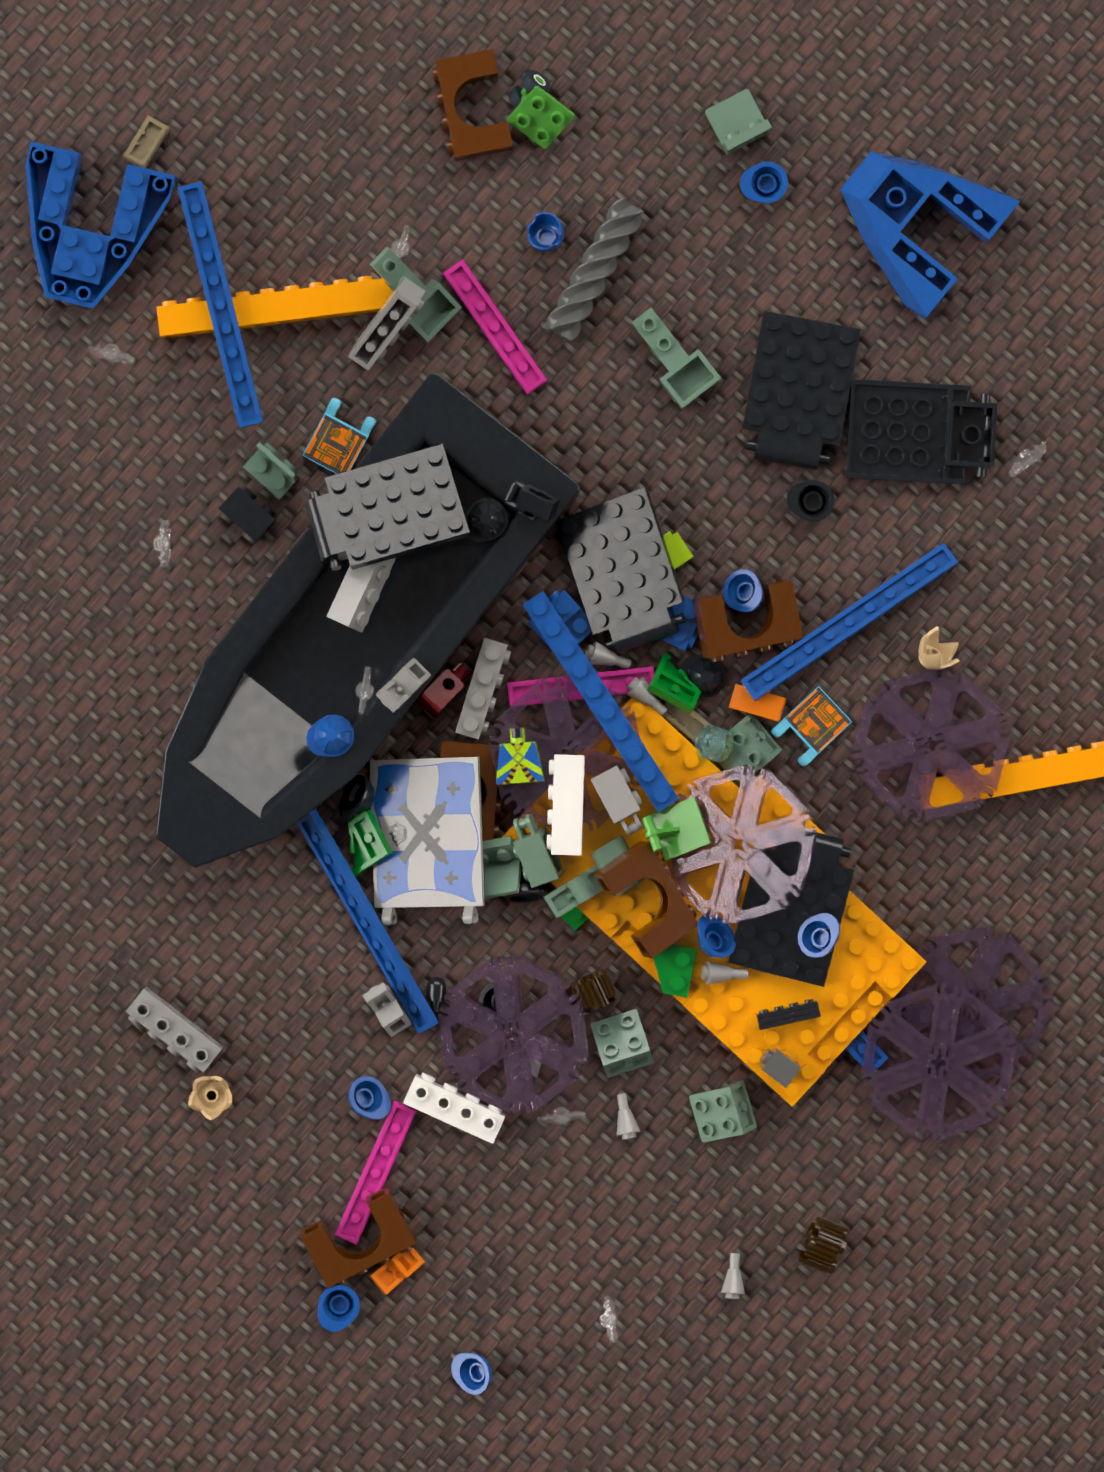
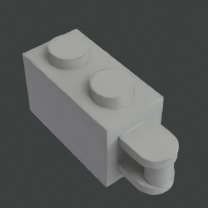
[590,766,643,836]

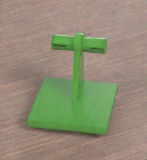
[642,797,711,861]

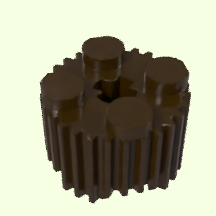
[561,969,618,1020]
[798,1216,848,1274]

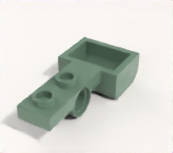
[369,247,462,342]
[631,308,721,409]
[544,835,646,918]

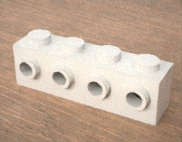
[547,754,585,856]
[403,1072,506,1144]

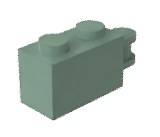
[513,814,565,888]

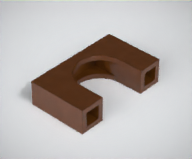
[432,49,513,161]
[692,579,803,662]
[440,741,503,841]
[593,841,698,958]
[300,1186,416,1288]

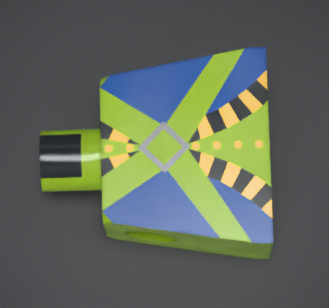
[496,728,545,785]

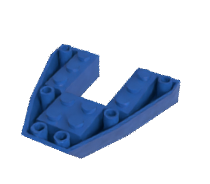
[25,141,178,309]
[840,151,1020,320]

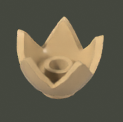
[918,626,960,670]
[188,1076,232,1120]

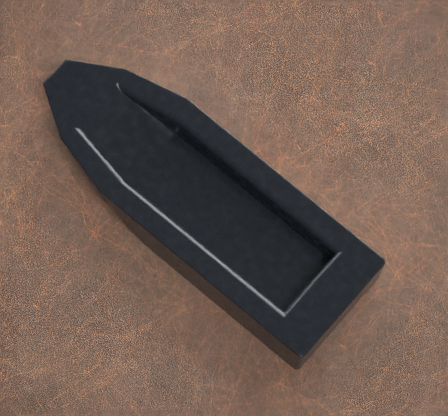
[156,372,580,868]

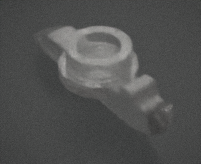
[391,224,411,259]
[88,344,135,365]
[1009,441,1046,478]
[154,520,171,568]
[356,666,374,715]
[538,1107,586,1125]
[600,1296,618,1342]

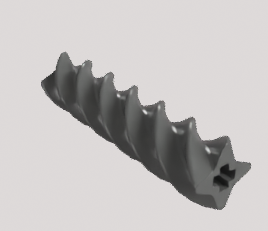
[545,198,644,341]

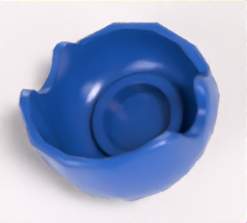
[527,212,564,252]

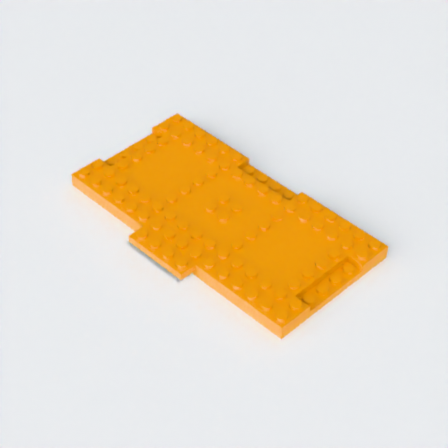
[502,698,927,1106]

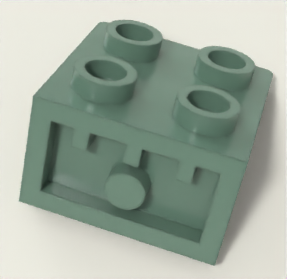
[705,89,772,155]
[243,442,300,500]
[708,714,782,785]
[483,836,522,899]
[591,1009,654,1078]
[689,1080,757,1143]

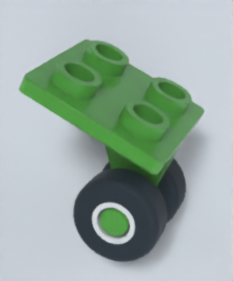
[507,70,575,149]

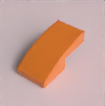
[729,684,786,722]
[369,1248,425,1295]

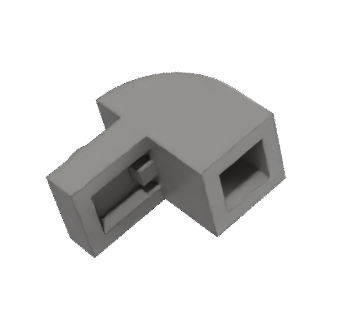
[376,658,431,713]
[362,982,412,1037]

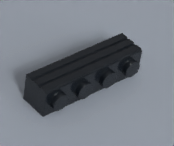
[756,998,821,1030]

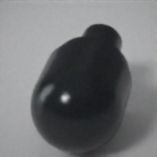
[426,977,446,1012]

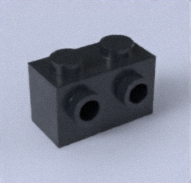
[218,487,277,543]

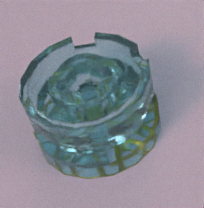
[695,725,733,762]

